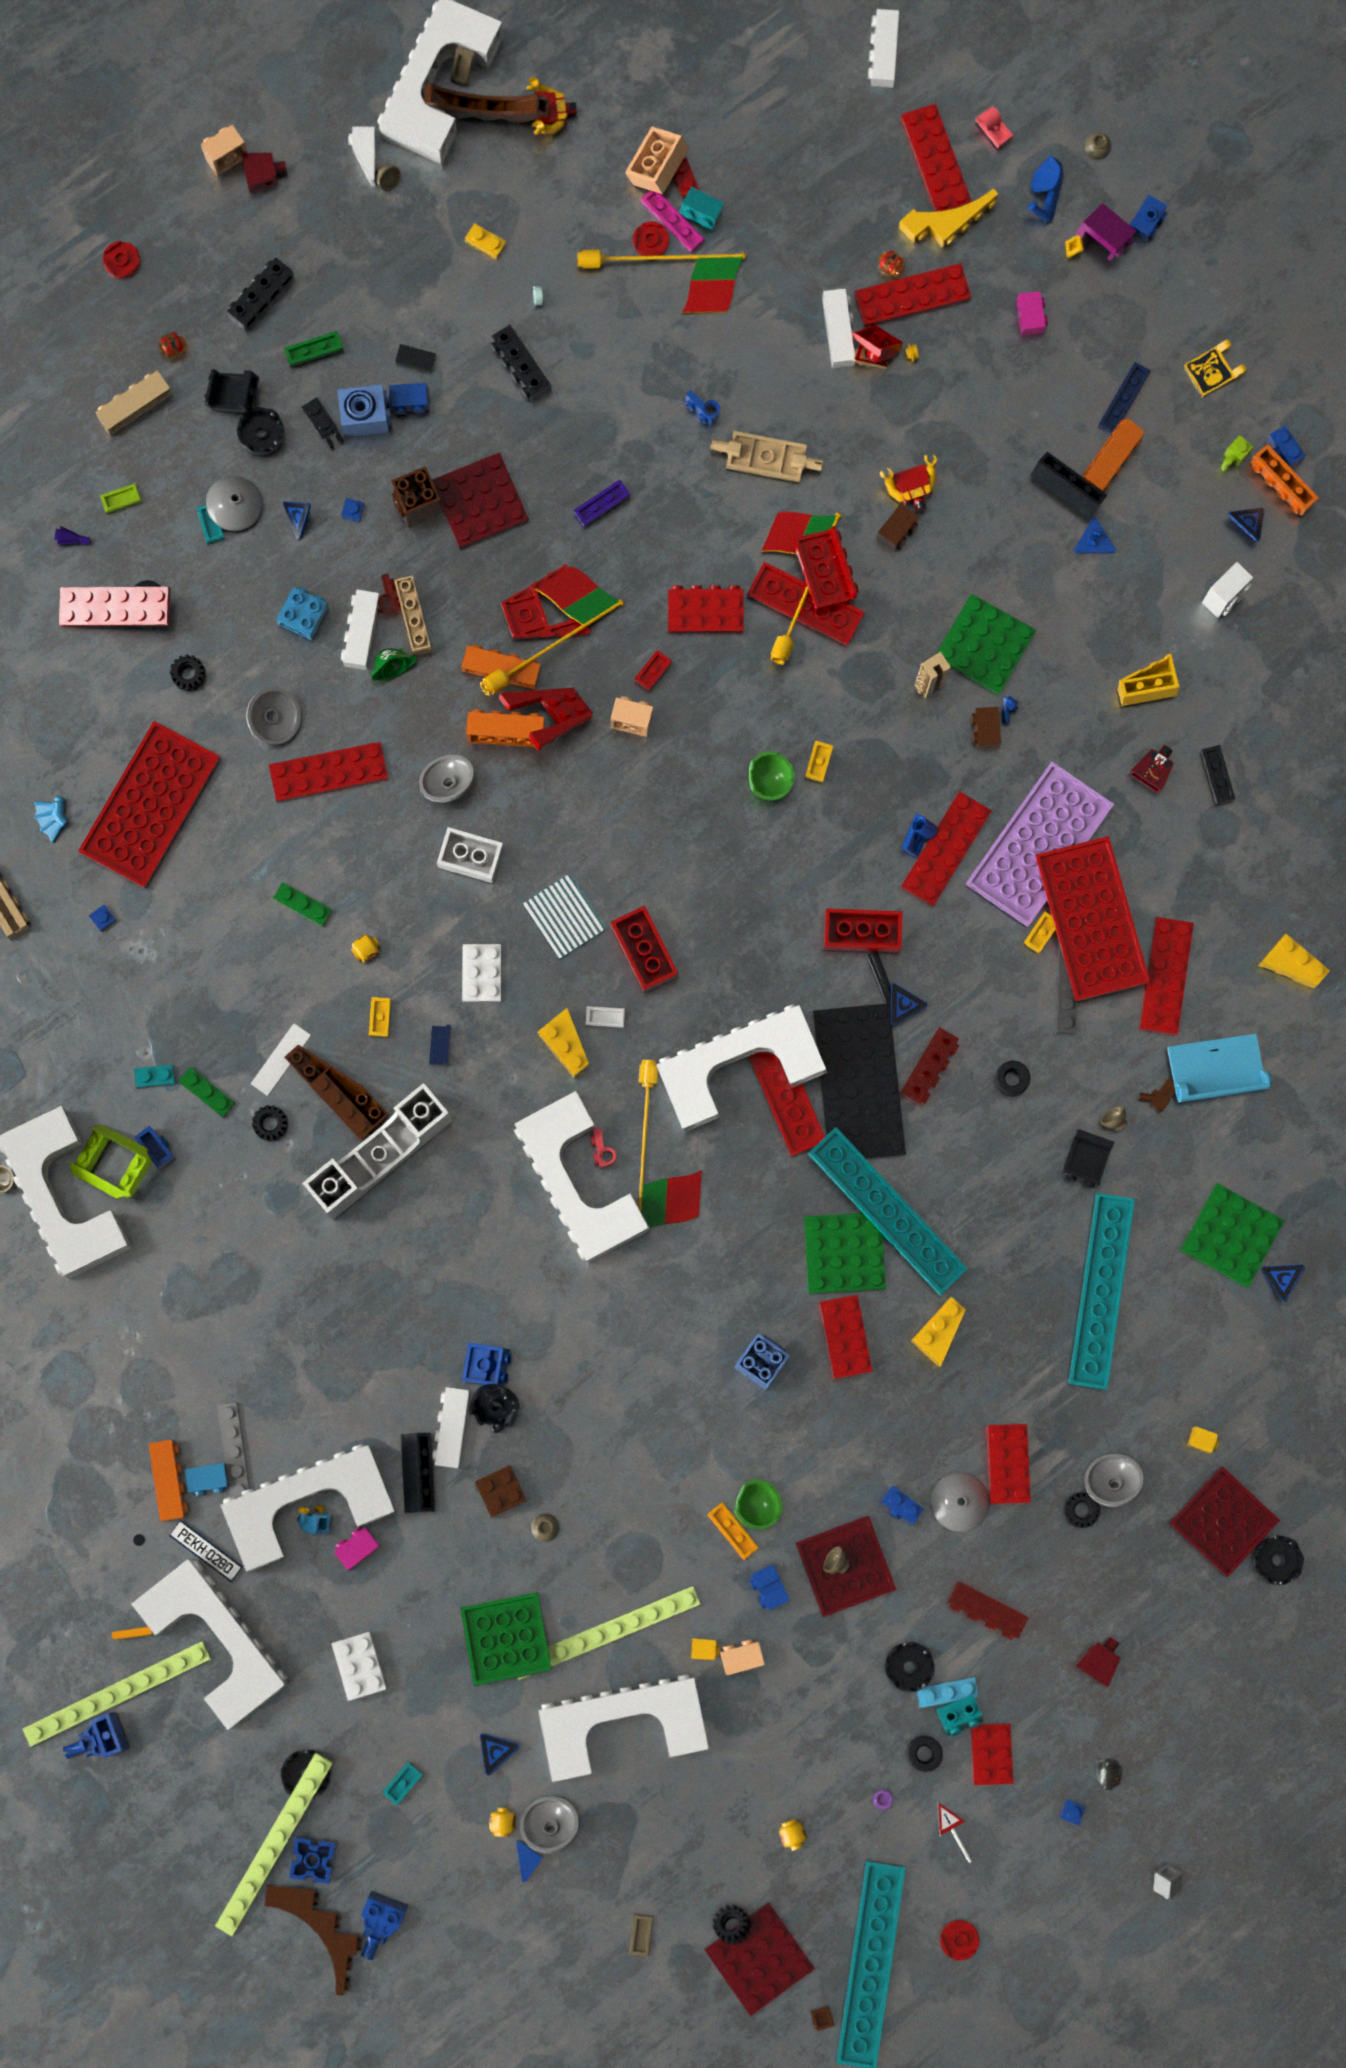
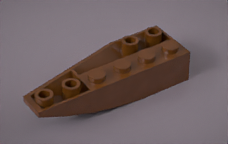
[284,1044,389,1143]

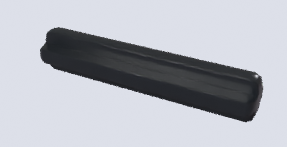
[867,952,891,1006]

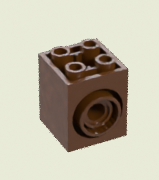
[391,466,443,527]

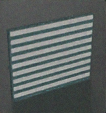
[522,873,607,960]

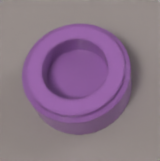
[873,1789,893,1810]

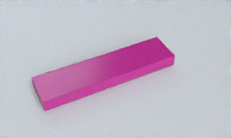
[641,191,705,253]

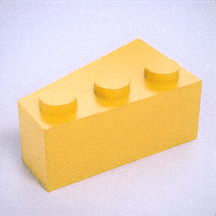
[1258,934,1330,988]
[911,1297,965,1367]

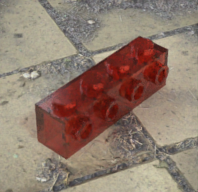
[900,1027,959,1106]
[946,1581,1029,1640]

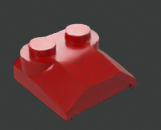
[852,324,903,363]

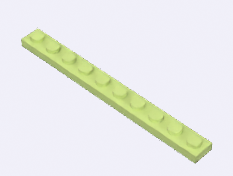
[518,1586,700,1680]
[23,1641,211,1747]
[215,1752,333,1936]

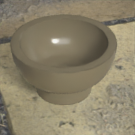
[1084,133,1111,159]
[375,165,401,191]
[1100,1105,1127,1131]
[0,1165,15,1193]
[531,1513,560,1542]
[823,1546,849,1574]

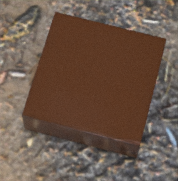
[810,2005,835,2032]

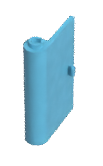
[1167,1034,1272,1102]

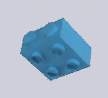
[276,587,328,641]

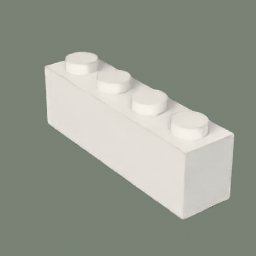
[868,9,899,88]
[822,289,857,368]
[341,589,380,670]
[432,1387,470,1469]

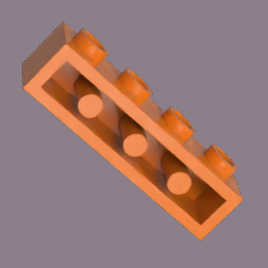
[1081,418,1145,491]
[1250,444,1319,516]
[461,644,541,690]
[148,1439,188,1522]

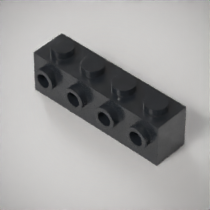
[227,257,294,332]
[491,324,551,402]
[1030,451,1108,519]
[401,1432,435,1513]

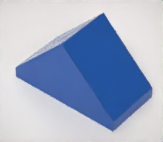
[516,1840,543,1882]

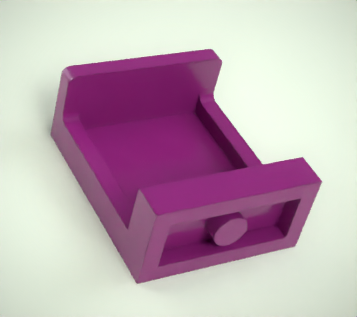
[1076,203,1137,261]

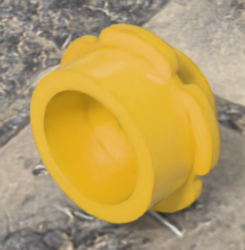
[905,343,919,362]

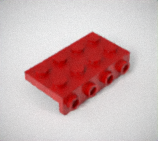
[793,526,859,610]
[668,585,744,631]

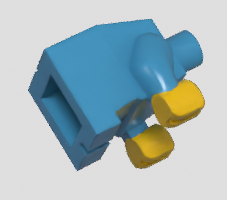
[297,1505,330,1534]

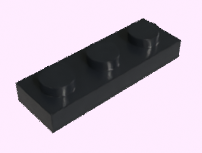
[1201,745,1236,805]

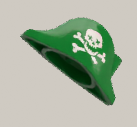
[371,648,417,681]

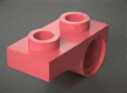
[975,106,1013,148]
[590,1128,616,1169]

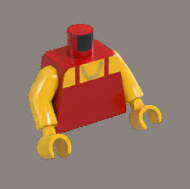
[527,77,577,135]
[880,454,937,512]

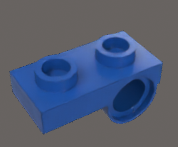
[685,390,720,427]
[901,814,937,857]

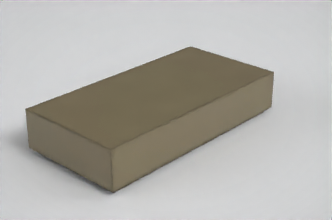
[450,46,475,86]
[629,1914,654,1957]

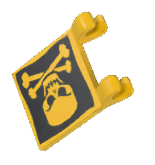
[1184,339,1247,397]

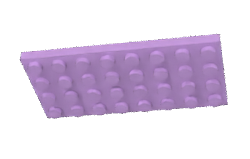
[965,761,1114,927]

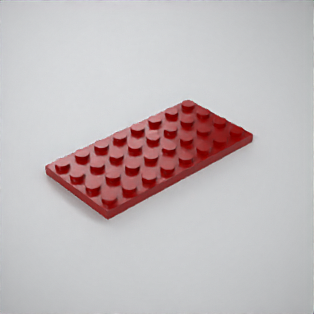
[78,721,220,888]
[1035,836,1150,1002]

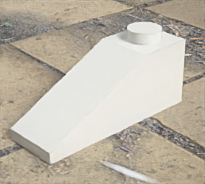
[349,127,376,187]

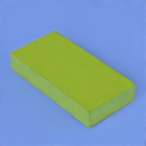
[100,483,142,514]

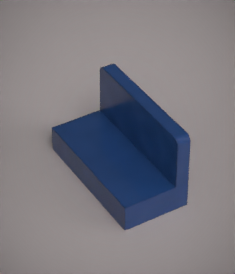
[429,1025,452,1066]

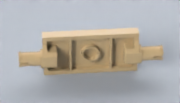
[711,431,823,483]

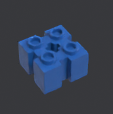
[749,1564,790,1611]
[289,1836,337,1884]

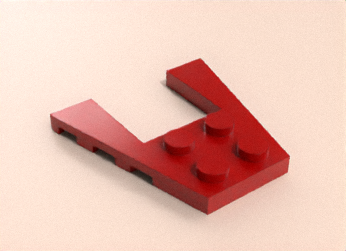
[501,564,591,639]
[499,687,593,751]

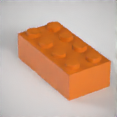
[466,709,545,748]

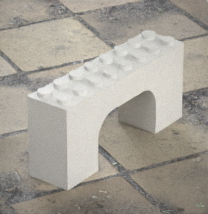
[377,0,503,165]
[656,1004,827,1132]
[302,1083,452,1220]
[514,1091,651,1263]
[0,1106,132,1279]
[220,1444,394,1573]
[132,1559,288,1730]
[538,1674,709,1782]

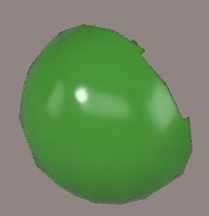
[749,751,795,800]
[735,1479,783,1530]

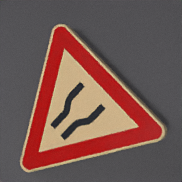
[853,344,888,369]

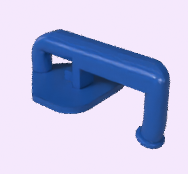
[1027,156,1063,222]

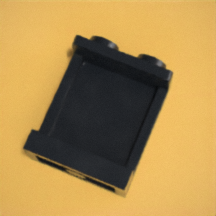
[204,369,259,413]
[1061,1129,1114,1189]

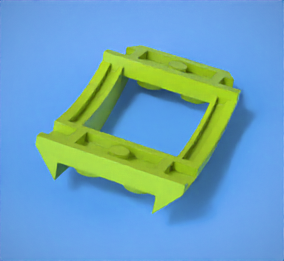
[69,1124,152,1200]

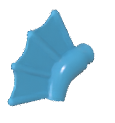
[34,796,69,842]

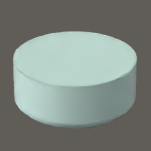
[533,286,543,306]

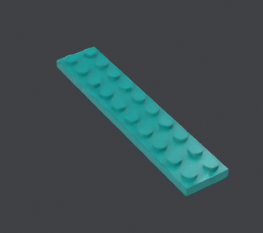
[807,1127,968,1296]
[1068,1193,1135,1390]
[836,1861,906,2068]

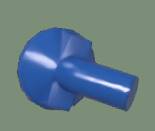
[1002,696,1019,723]

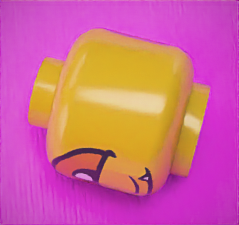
[351,934,380,962]
[489,1807,516,1837]
[779,1819,807,1850]

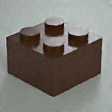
[475,1465,527,1518]

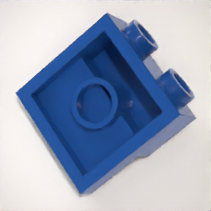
[462,1343,512,1386]

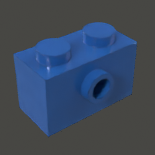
[1130,194,1168,242]
[389,383,430,415]
[1266,425,1306,469]
[134,1125,176,1170]
[880,1486,924,1525]

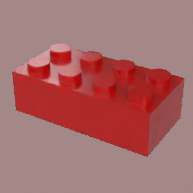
[610,905,678,993]
[824,908,903,953]
[818,1295,873,1380]
[986,1424,1031,1504]

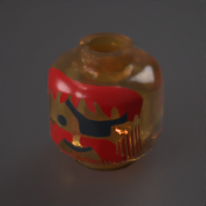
[878,250,906,278]
[158,332,187,360]

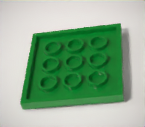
[936,594,1036,695]
[1180,1183,1285,1288]
[804,1213,886,1294]
[460,1592,552,1686]

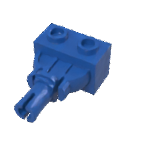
[63,1712,129,1759]
[361,1891,408,1960]

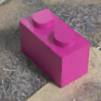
[1016,291,1048,335]
[334,1527,380,1571]

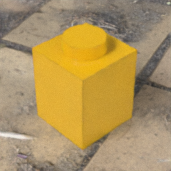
[1187,1426,1219,1454]
[691,1638,720,1660]

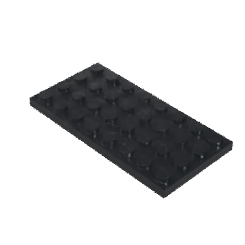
[813,1003,906,1159]

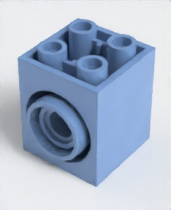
[337,385,392,438]
[734,1333,790,1390]

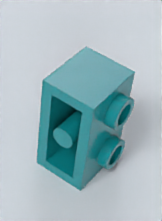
[679,187,724,229]
[937,1694,984,1736]

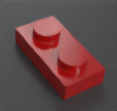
[673,157,700,199]
[634,650,672,691]

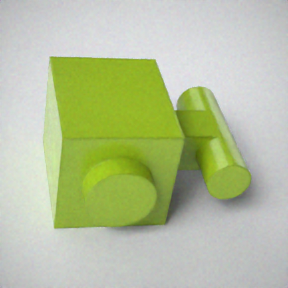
[1221,435,1254,471]

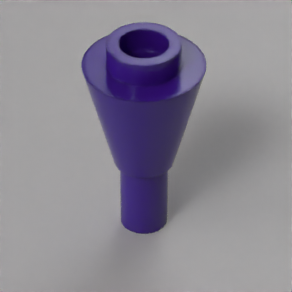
[54,526,90,545]

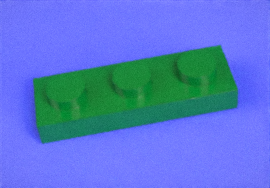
[284,331,344,367]
[273,882,332,927]
[178,1067,236,1118]

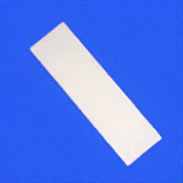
[251,1024,311,1096]

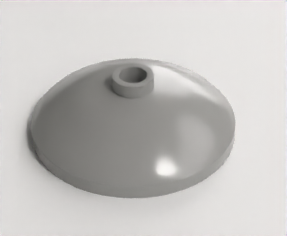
[206,476,263,531]
[246,687,301,745]
[419,755,475,803]
[1084,1454,1144,1507]
[930,1473,989,1532]
[520,1796,579,1853]

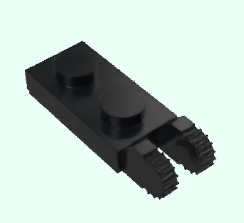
[301,397,344,449]

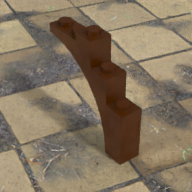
[425,84,549,123]
[265,1884,362,1996]

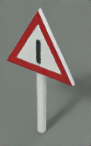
[938,1802,972,1863]

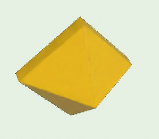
[1065,235,1084,258]

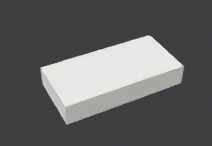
[586,1006,625,1028]

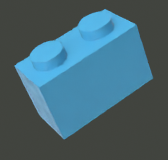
[185,1463,229,1496]

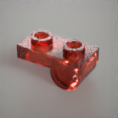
[377,573,401,616]

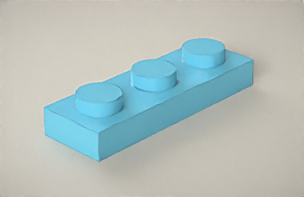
[917,1677,978,1708]

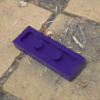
[573,479,630,527]

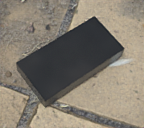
[395,344,436,372]

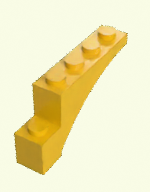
[899,188,998,247]

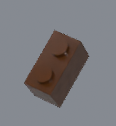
[877,504,919,551]
[971,707,1001,749]

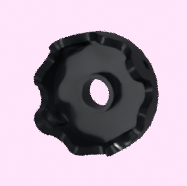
[237,407,285,455]
[469,1384,520,1433]
[1253,1535,1304,1585]
[885,1642,935,1692]
[281,1749,331,1799]

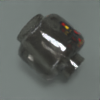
[1095,1759,1123,1790]

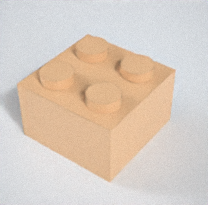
[201,125,247,176]
[610,696,653,737]
[719,1639,765,1676]

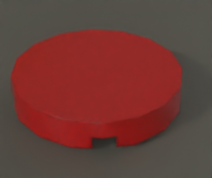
[633,221,669,256]
[103,241,140,278]
[940,1920,980,1961]

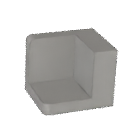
[1153,1863,1183,1900]

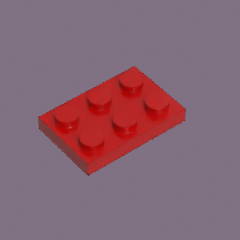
[971,1723,1013,1785]

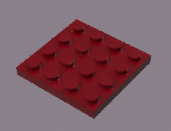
[432,452,529,549]
[1169,1466,1280,1578]
[795,1515,897,1617]
[704,1902,815,2017]

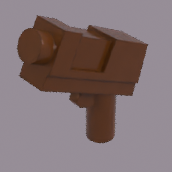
[1139,1078,1175,1113]

